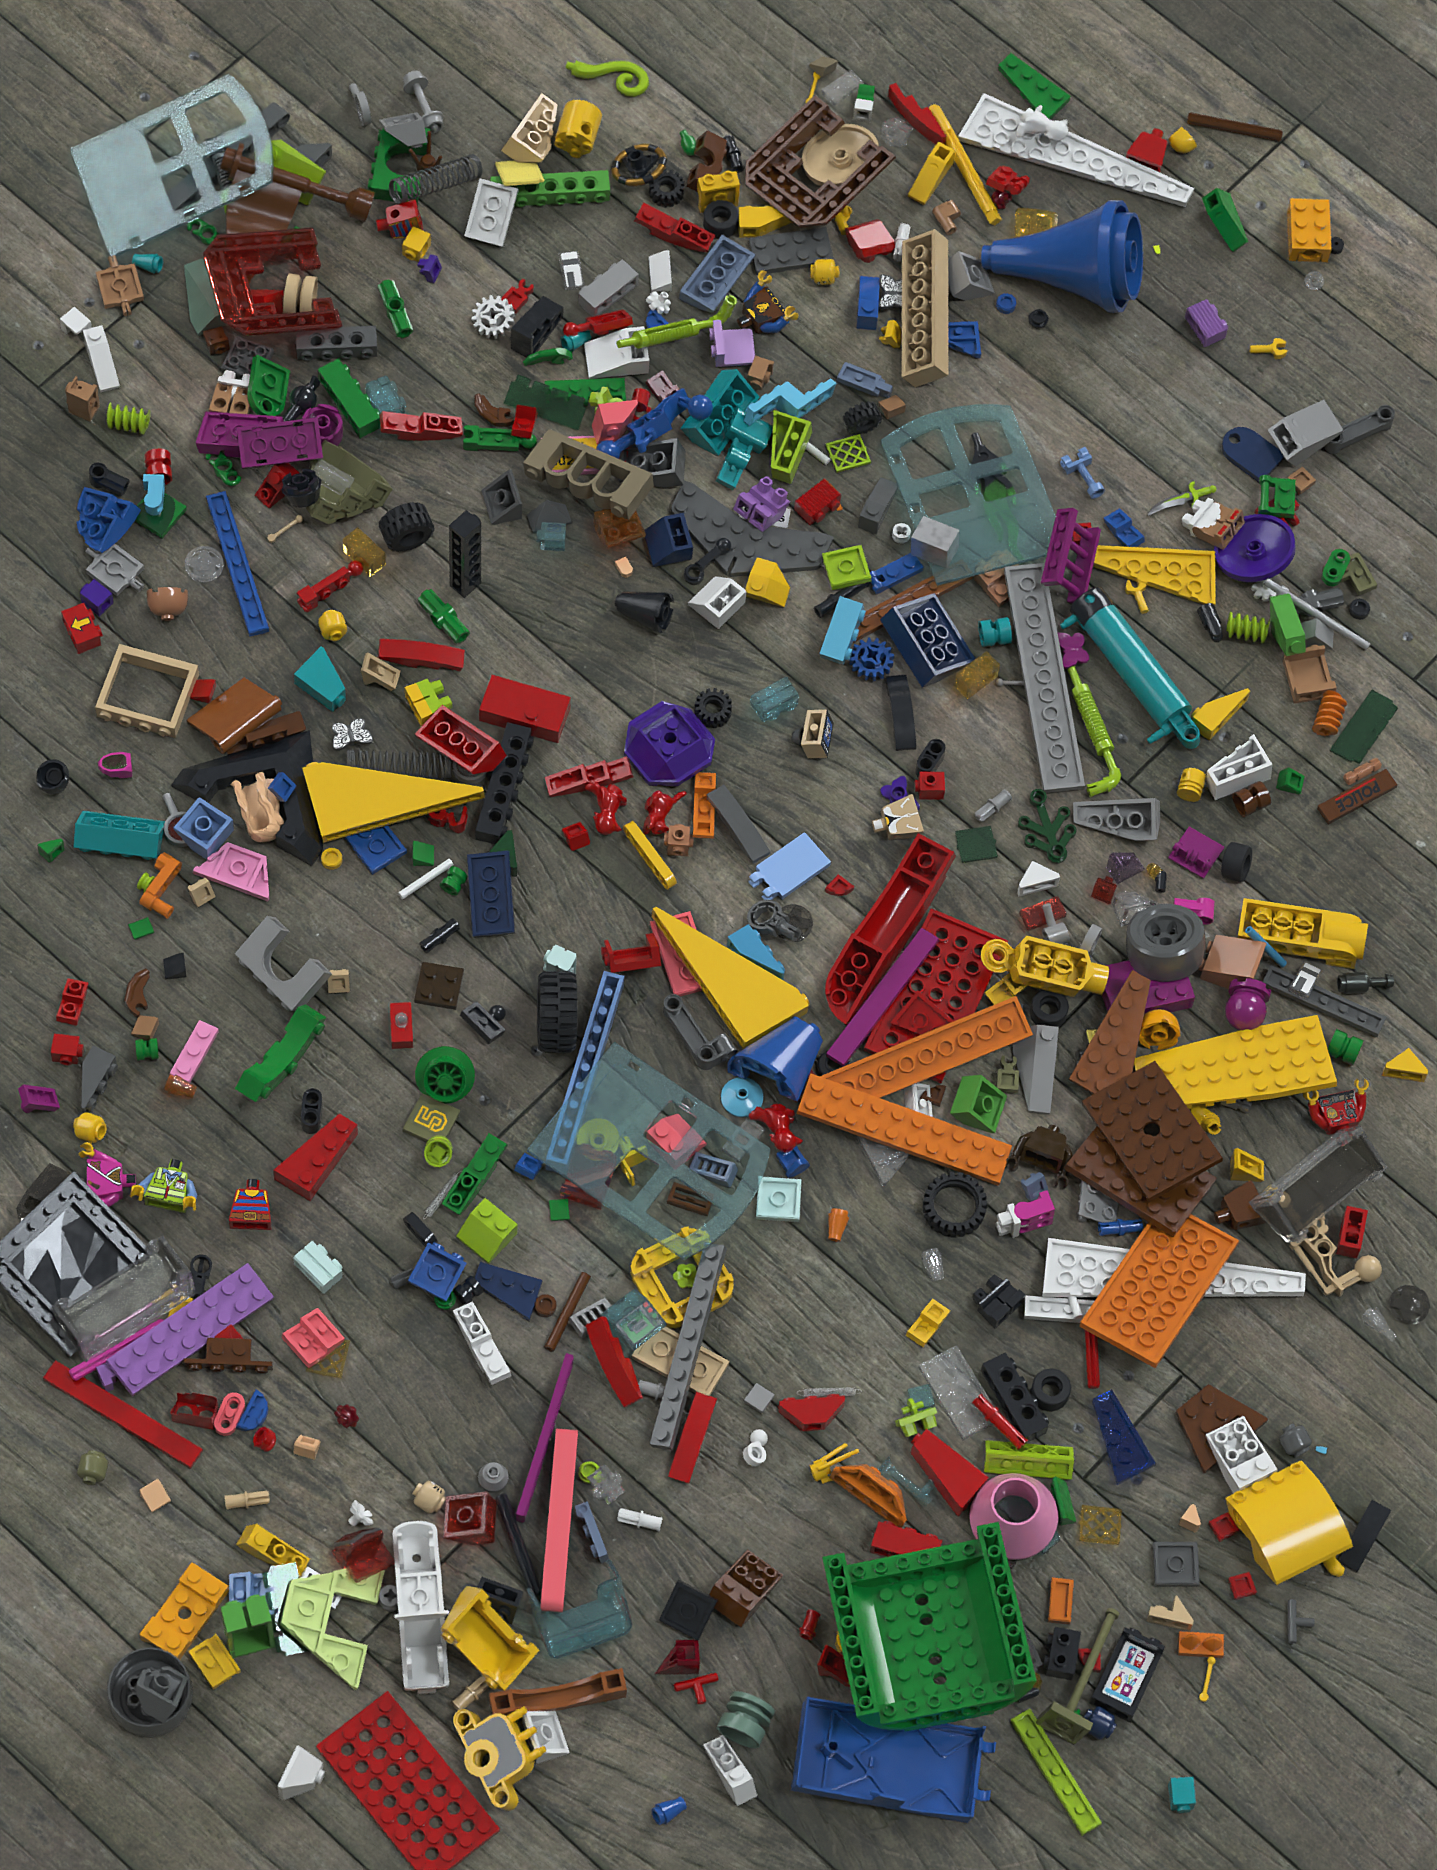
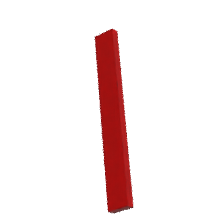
[43,1360,203,1469]

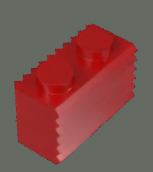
[794,478,841,525]

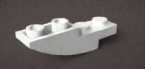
[453,1302,511,1385]

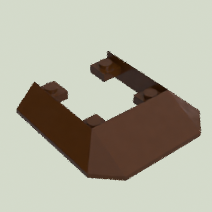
[745,95,896,228]

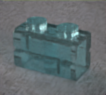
[365,375,407,414]
[750,677,799,722]

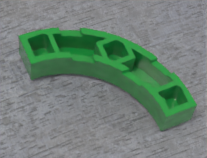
[235,1004,327,1102]

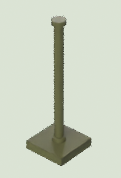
[1036,1608,1119,1745]

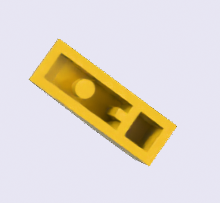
[1191,689,1250,741]

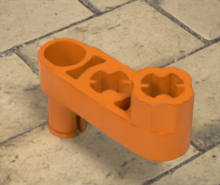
[139,852,182,919]

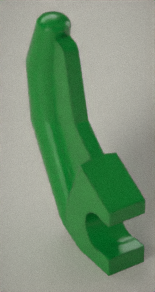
[523,348,573,366]

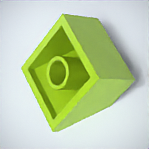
[456,1198,518,1264]

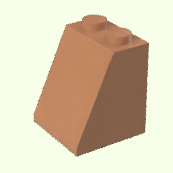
[1199,935,1267,989]

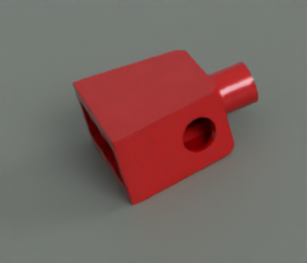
[1126,128,1168,173]

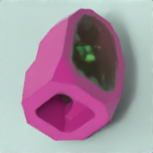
[98,752,132,779]

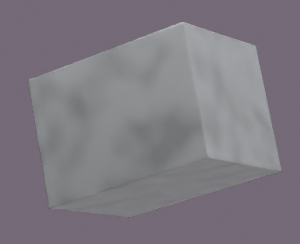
[911,516,959,568]

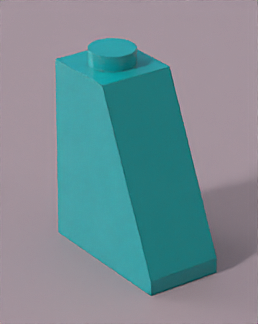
[294,646,346,712]

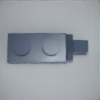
[837,362,893,398]
[575,1502,609,1564]

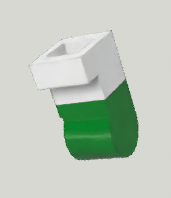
[853,84,875,122]

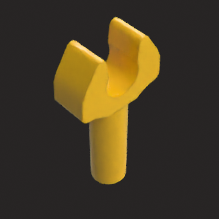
[1249,338,1287,359]
[1125,579,1149,614]

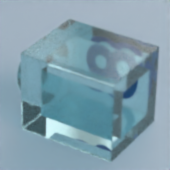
[536,522,566,551]

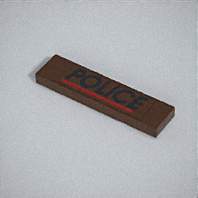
[1317,769,1398,825]

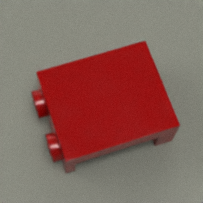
[601,933,661,973]

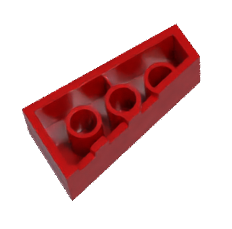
[273,1114,358,1201]

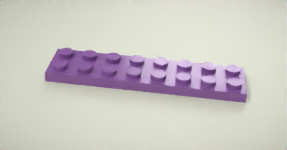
[106,1263,274,1397]

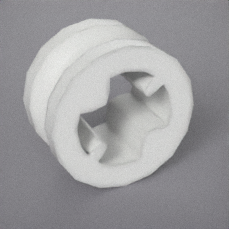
[892,523,911,544]

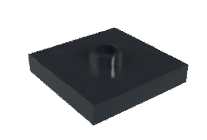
[659,1580,718,1641]

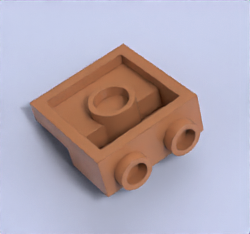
[973,550,1019,607]

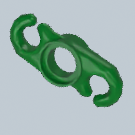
[187,218,226,251]
[205,451,241,486]

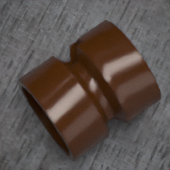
[1232,781,1271,817]

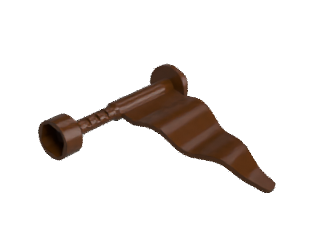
[220,143,375,302]

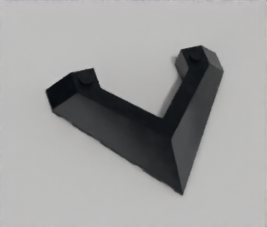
[171,730,323,866]

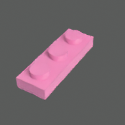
[170,1020,219,1085]

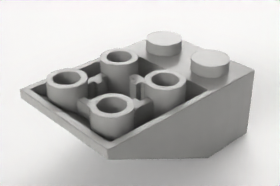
[1268,400,1344,467]

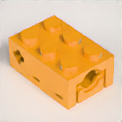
[1287,198,1331,262]

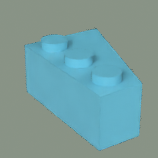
[819,596,866,665]

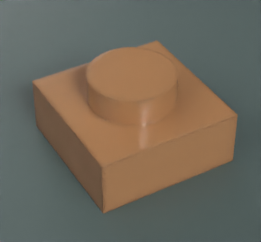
[1287,467,1316,495]

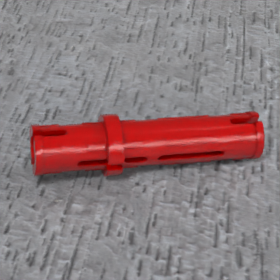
[972,1394,1028,1450]

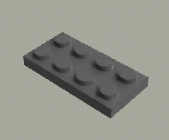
[749,227,834,275]

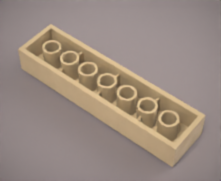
[902,229,948,387]

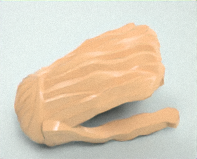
[231,772,284,843]

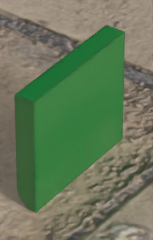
[128,917,154,940]
[549,1199,570,1221]

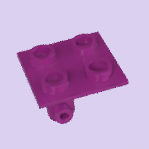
[1168,826,1225,879]

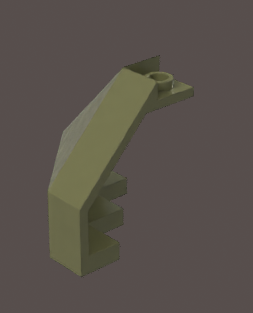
[305,440,392,524]

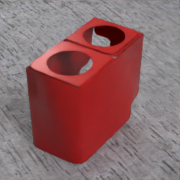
[171,1393,218,1430]

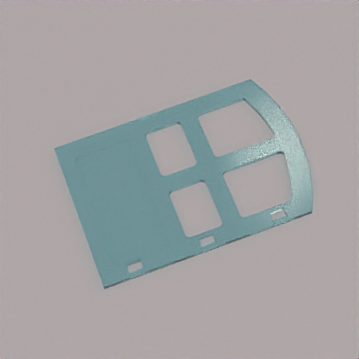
[70,74,273,259]
[881,404,1056,586]
[527,1042,771,1260]

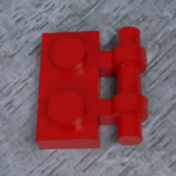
[986,165,1030,195]

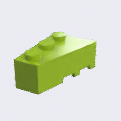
[771,410,812,484]

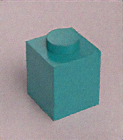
[1168,1777,1196,1813]

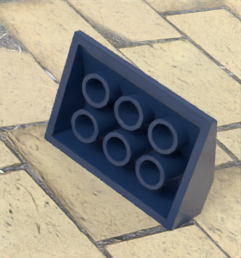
[880,593,976,688]

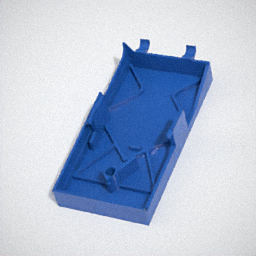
[791,1697,996,1823]

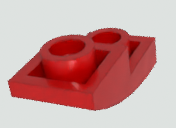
[56,978,89,1025]

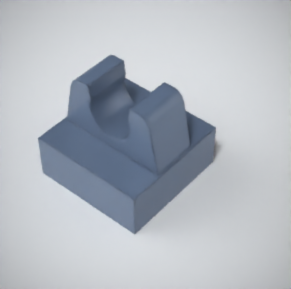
[1020,1172,1049,1201]

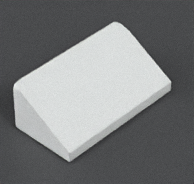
[649,250,672,292]
[904,1083,933,1117]

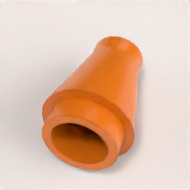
[828,1208,849,1242]

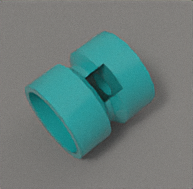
[978,617,1012,647]

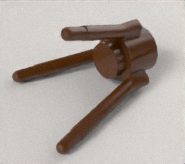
[409,131,442,174]

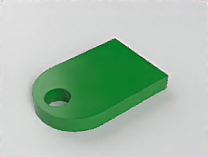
[247,355,290,416]

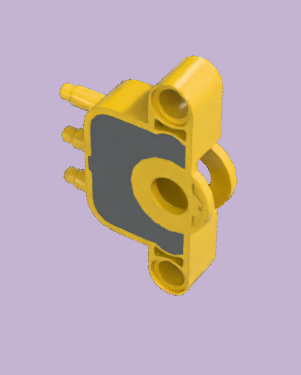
[453,1707,547,1811]

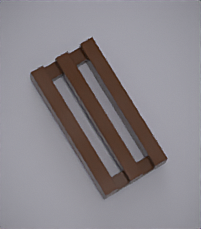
[667,1182,715,1217]

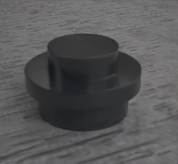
[1028,309,1048,328]

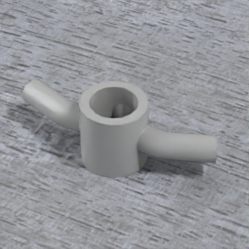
[1042,903,1070,945]

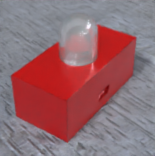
[390,1002,413,1049]

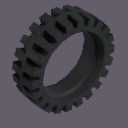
[923,1172,987,1238]

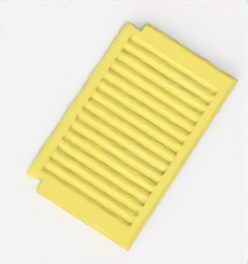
[495,160,544,186]

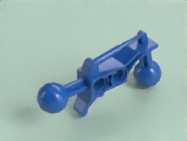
[596,388,713,459]

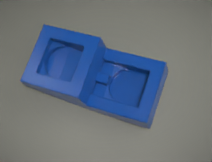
[1104,508,1145,547]

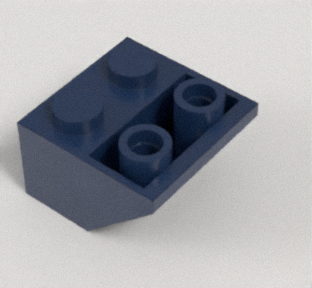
[643,513,693,567]

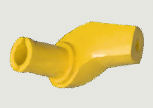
[1190,1103,1221,1135]

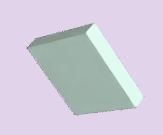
[756,1177,801,1222]

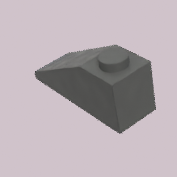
[858,477,900,534]

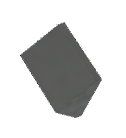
[482,469,522,525]

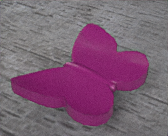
[1058,632,1089,669]

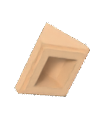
[294,1435,321,1460]
[1179,1504,1201,1532]

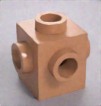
[664,824,693,856]

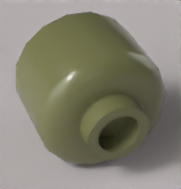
[77,1450,109,1485]

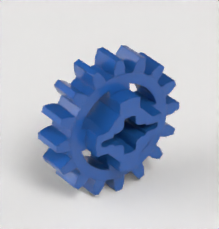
[849,637,894,681]

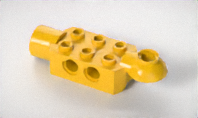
[981,936,1109,997]

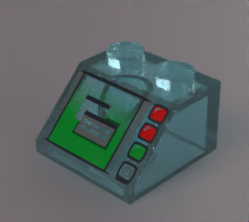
[601,1289,667,1351]

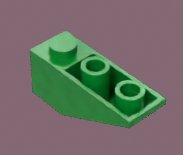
[1202,188,1248,252]

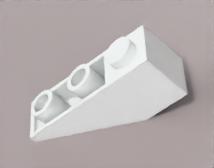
[703,1735,757,1806]

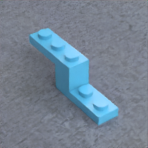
[744,378,836,426]

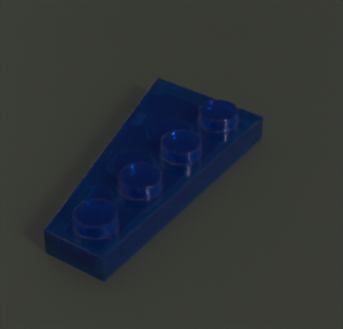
[1092,1389,1156,1485]

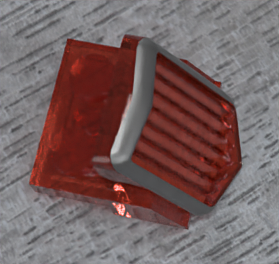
[332,1528,395,1583]

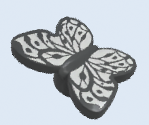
[878,274,902,309]
[332,718,373,751]

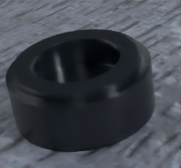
[1349,598,1370,620]

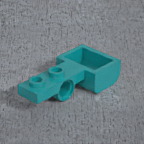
[715,407,773,490]

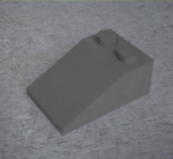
[618,438,686,488]

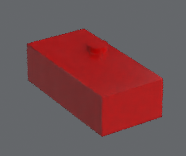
[479,675,571,743]

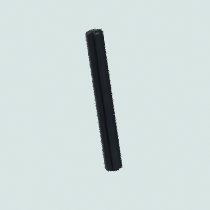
[496,1493,542,1597]

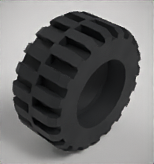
[537,971,577,1053]

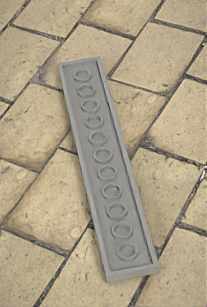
[1004,563,1085,793]

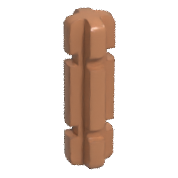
[1343,758,1382,785]

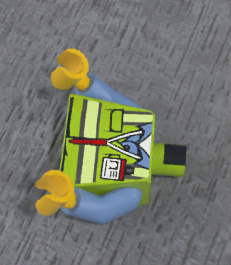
[130,1159,197,1213]

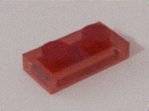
[1019,896,1067,931]

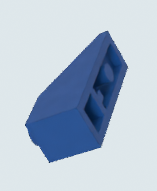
[856,276,879,330]

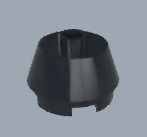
[282,469,321,508]

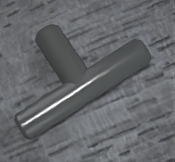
[1287,1599,1315,1644]

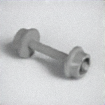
[403,71,444,134]

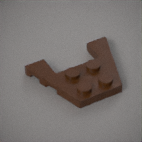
[1175,1384,1268,1474]

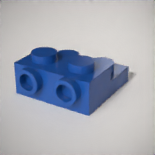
[407,1242,467,1302]

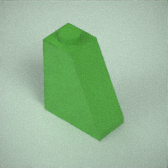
[1270,593,1306,656]

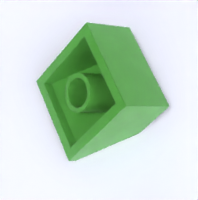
[950,1075,1007,1133]

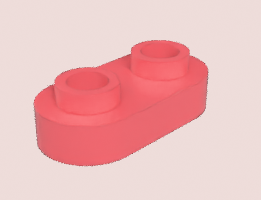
[214,1393,245,1436]

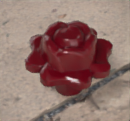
[991,189,1012,209]
[334,1404,359,1428]

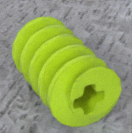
[106,403,151,434]
[1226,612,1270,644]

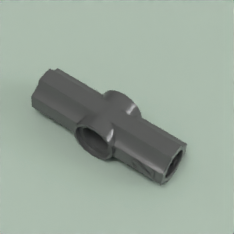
[1294,587,1344,617]

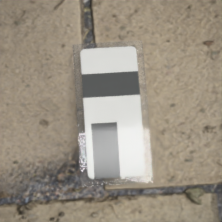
[558,250,585,291]
[1288,961,1323,1000]

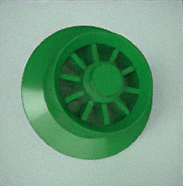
[415,1046,475,1104]

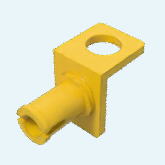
[619,1137,648,1186]

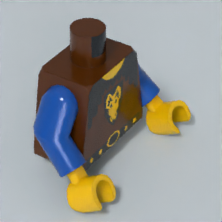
[737,270,798,334]

